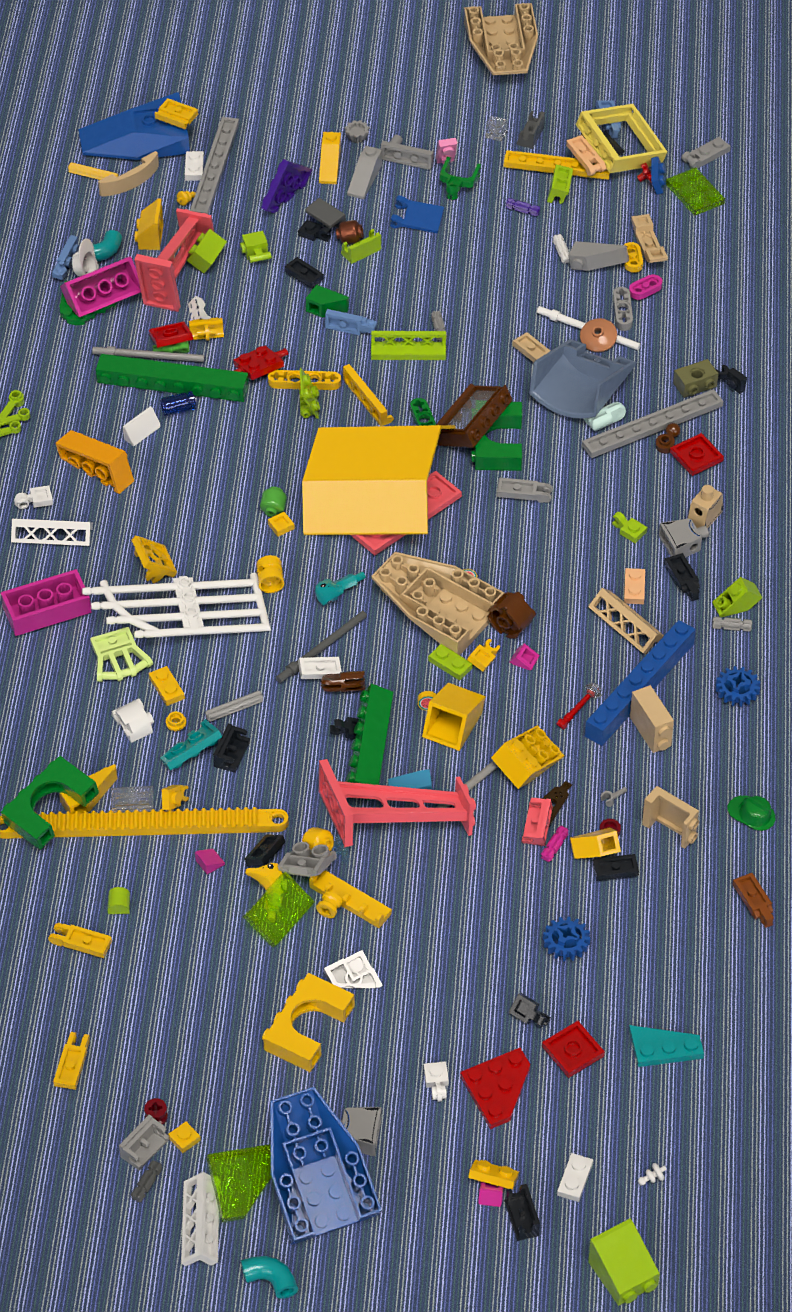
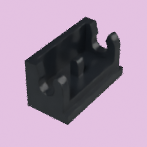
[213,723,250,773]
[504,1184,540,1241]

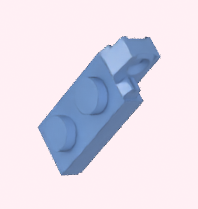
[595,100,622,138]
[52,235,79,280]
[325,309,377,335]

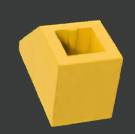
[570,828,621,859]

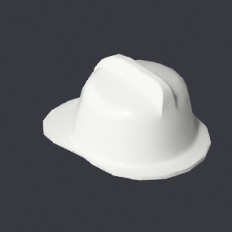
[72,238,99,277]

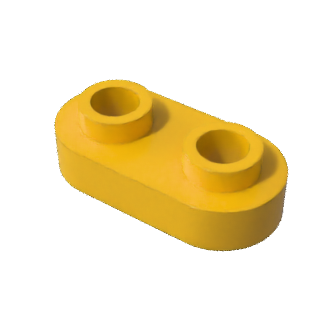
[624,242,643,273]

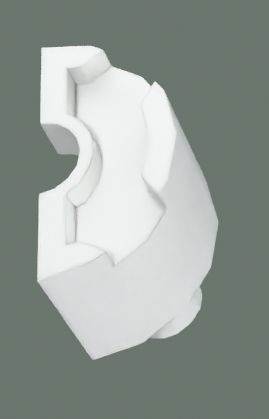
[112,698,154,743]

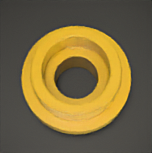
[166,711,186,731]

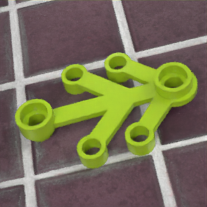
[0,390,30,437]

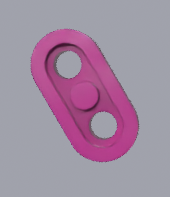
[629,274,662,300]

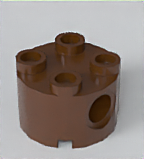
[487,592,536,639]

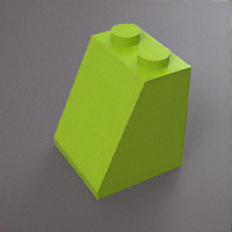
[588,1218,660,1306]

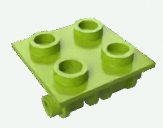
[299,368,320,419]

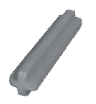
[205,691,263,722]

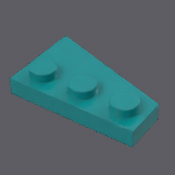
[160,719,222,770]
[629,1025,704,1067]

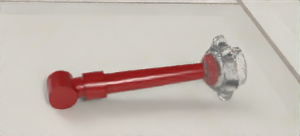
[557,683,602,730]

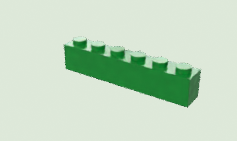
[346,683,393,800]

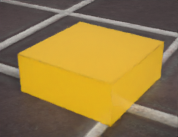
[268,512,295,537]

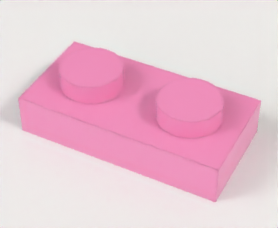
[435,138,457,164]

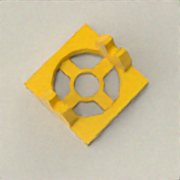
[131,535,177,583]

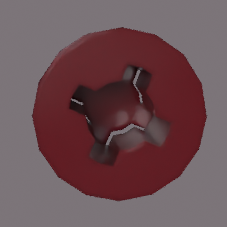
[144,1098,168,1125]

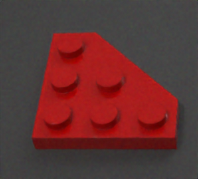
[460,1047,531,1129]

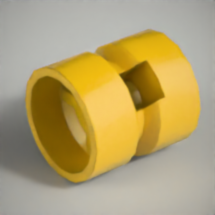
[256,555,284,593]

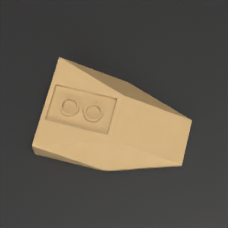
[464,3,538,75]
[371,552,504,655]

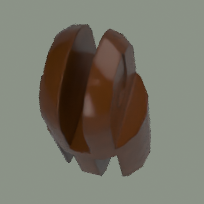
[321,671,366,692]

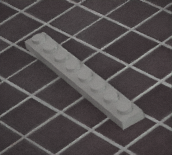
[190,117,239,215]
[582,389,723,458]

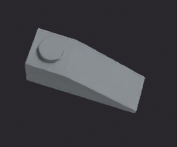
[347,146,382,199]
[568,241,629,271]

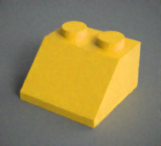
[135,198,164,250]

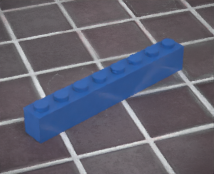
[585,620,696,746]

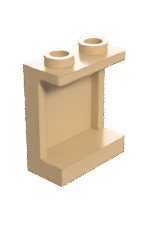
[642,786,699,849]

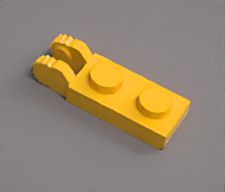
[48,922,112,958]
[53,1032,90,1090]

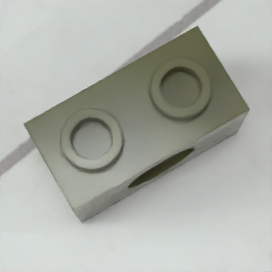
[673,359,718,398]

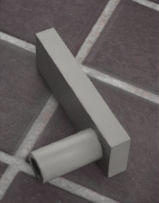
[381,135,434,170]

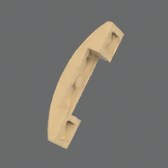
[98,151,159,197]
[631,214,668,263]

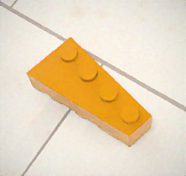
[55,430,134,494]

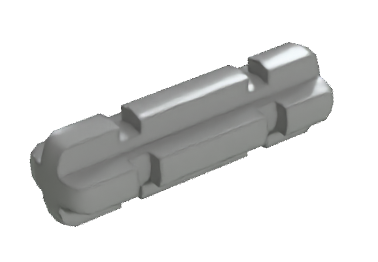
[431,311,447,341]
[712,617,752,631]

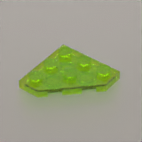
[206,1144,271,1222]

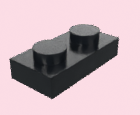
[284,257,324,288]
[244,834,285,867]
[593,854,639,881]

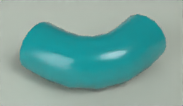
[93,230,122,262]
[240,1256,298,1299]

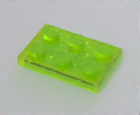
[666,167,725,216]
[243,871,315,948]

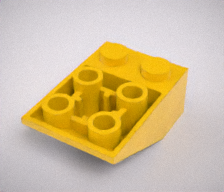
[491,725,564,789]

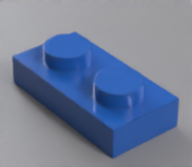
[651,156,666,194]

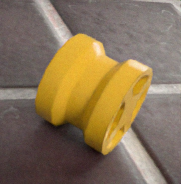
[316,891,343,918]

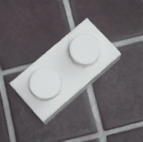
[185,151,204,181]
[298,657,342,679]
[557,1153,593,1202]

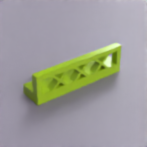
[371,331,446,360]

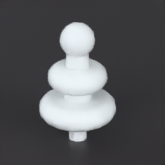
[638,1163,667,1185]

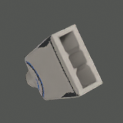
[659,519,709,557]
[340,1107,382,1156]

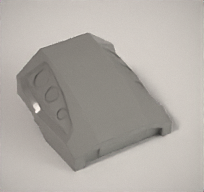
[278,842,337,877]

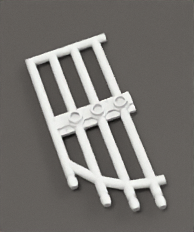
[82,573,271,638]

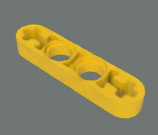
[268,370,341,390]

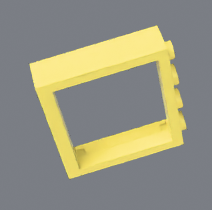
[576,104,667,173]

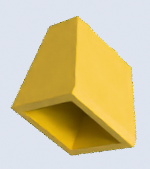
[422,683,486,751]

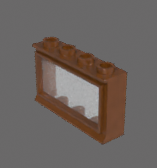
[436,383,513,448]

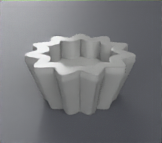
[344,120,370,143]

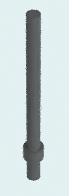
[275,611,367,683]

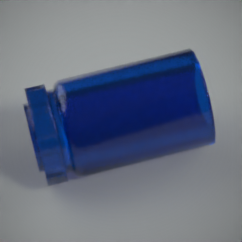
[160,391,196,416]

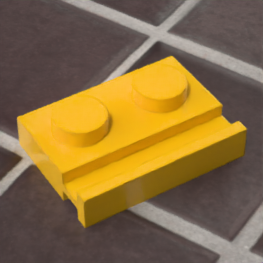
[154,98,198,129]

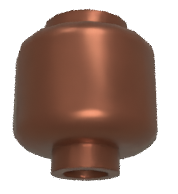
[336,220,364,245]

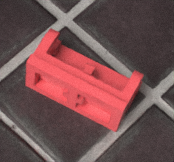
[522,798,553,846]

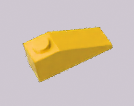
[319,132,341,184]

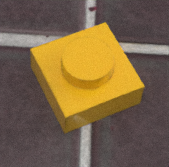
[168,1121,201,1153]

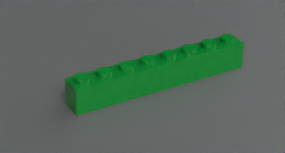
[96,354,249,402]

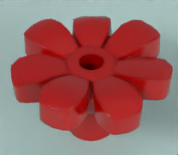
[637,163,652,184]

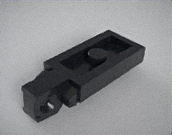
[664,553,700,601]

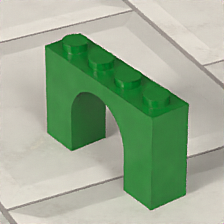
[472,401,522,471]
[1,756,99,850]

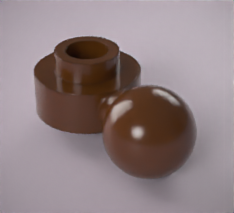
[656,423,681,454]

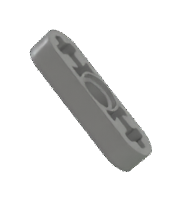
[613,287,633,331]

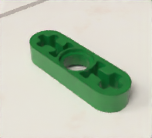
[410,398,436,426]

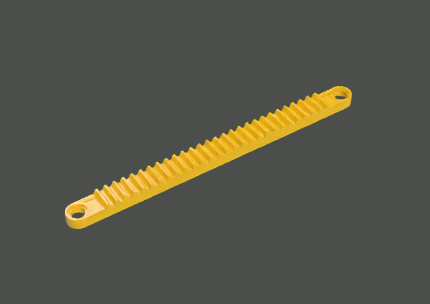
[0,807,289,839]

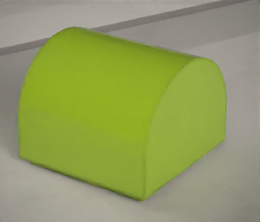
[108,887,130,914]

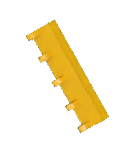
[343,364,394,426]
[309,870,392,928]

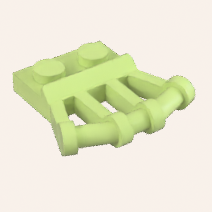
[90,627,153,682]

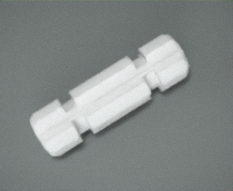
[553,234,570,264]

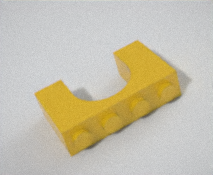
[262,973,355,1072]

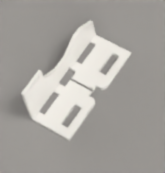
[188,296,211,321]

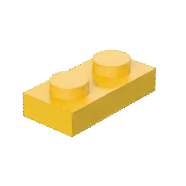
[149,666,185,706]
[468,1160,519,1190]

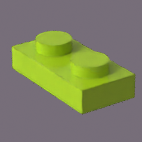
[428,644,473,681]

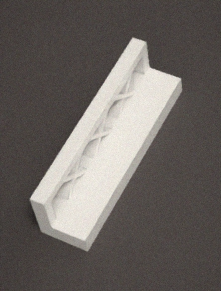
[11,519,93,546]
[181,1172,220,1266]

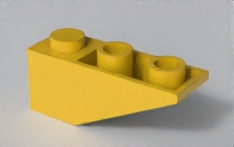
[59,764,118,814]

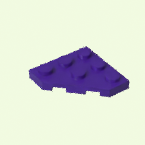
[261,159,313,213]

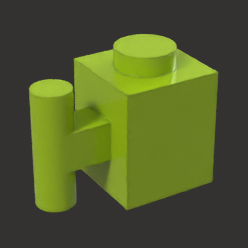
[240,231,272,263]

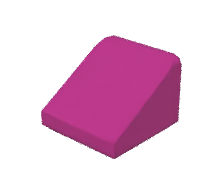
[509,643,540,671]
[195,849,225,874]
[478,1181,504,1207]

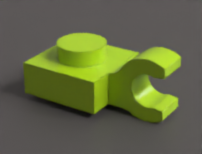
[612,512,648,544]

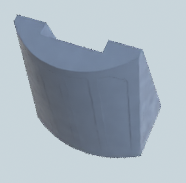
[529,339,636,418]

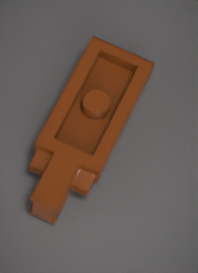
[732,873,774,928]

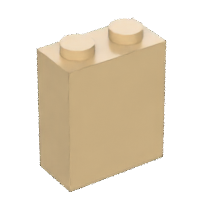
[630,685,674,753]

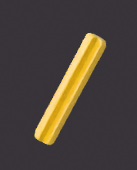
[68,162,118,180]

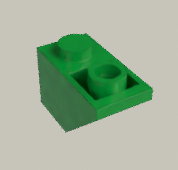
[306,285,349,318]

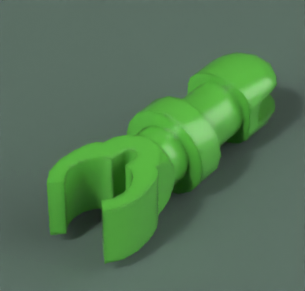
[153,341,189,353]

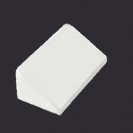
[123,406,160,446]

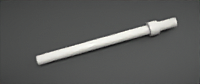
[537,306,641,350]

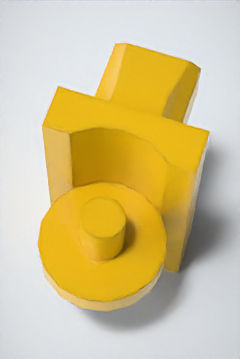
[189,317,224,341]

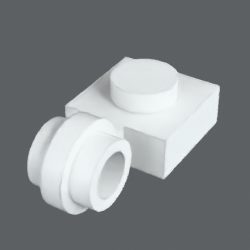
[14,485,53,509]
[424,1062,449,1102]

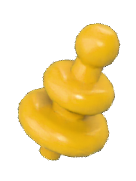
[177,191,196,206]

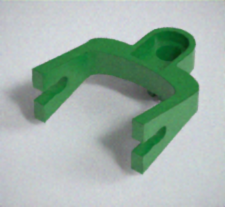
[440,157,481,200]

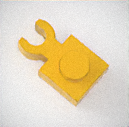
[467,639,500,672]
[162,785,189,810]

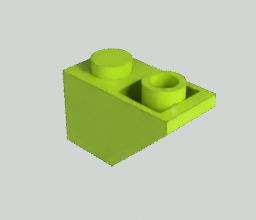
[712,577,762,617]

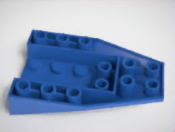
[78,92,190,160]
[270,1087,382,1245]

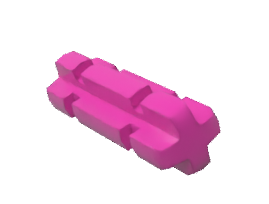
[541,826,569,862]

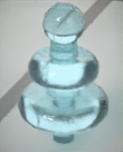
[333,835,349,862]

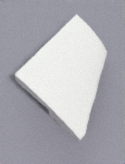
[323,950,383,988]

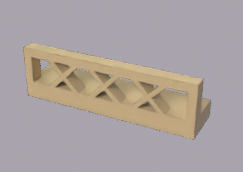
[588,588,664,654]

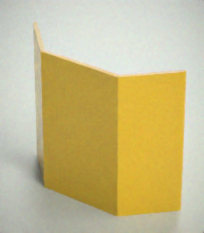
[302,425,456,535]

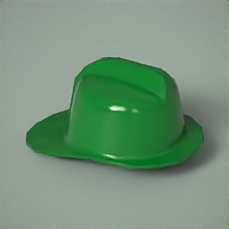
[727,796,775,831]

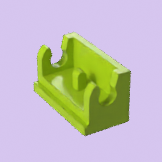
[547,164,573,204]
[341,229,381,264]

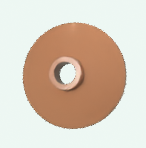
[580,318,617,353]

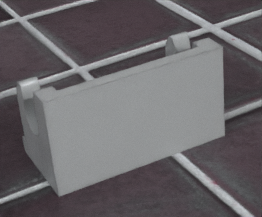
[119,1114,170,1171]

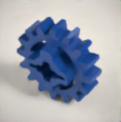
[716,666,760,707]
[543,916,590,961]

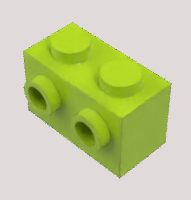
[187,229,227,273]

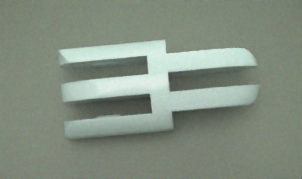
[584,402,626,432]

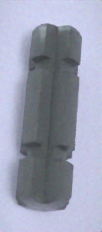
[131,1160,162,1202]

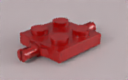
[233,345,288,380]

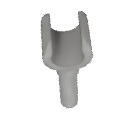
[601,787,627,807]

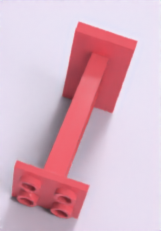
[134,208,214,312]
[319,759,476,847]

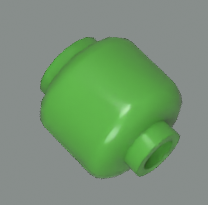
[260,487,287,517]

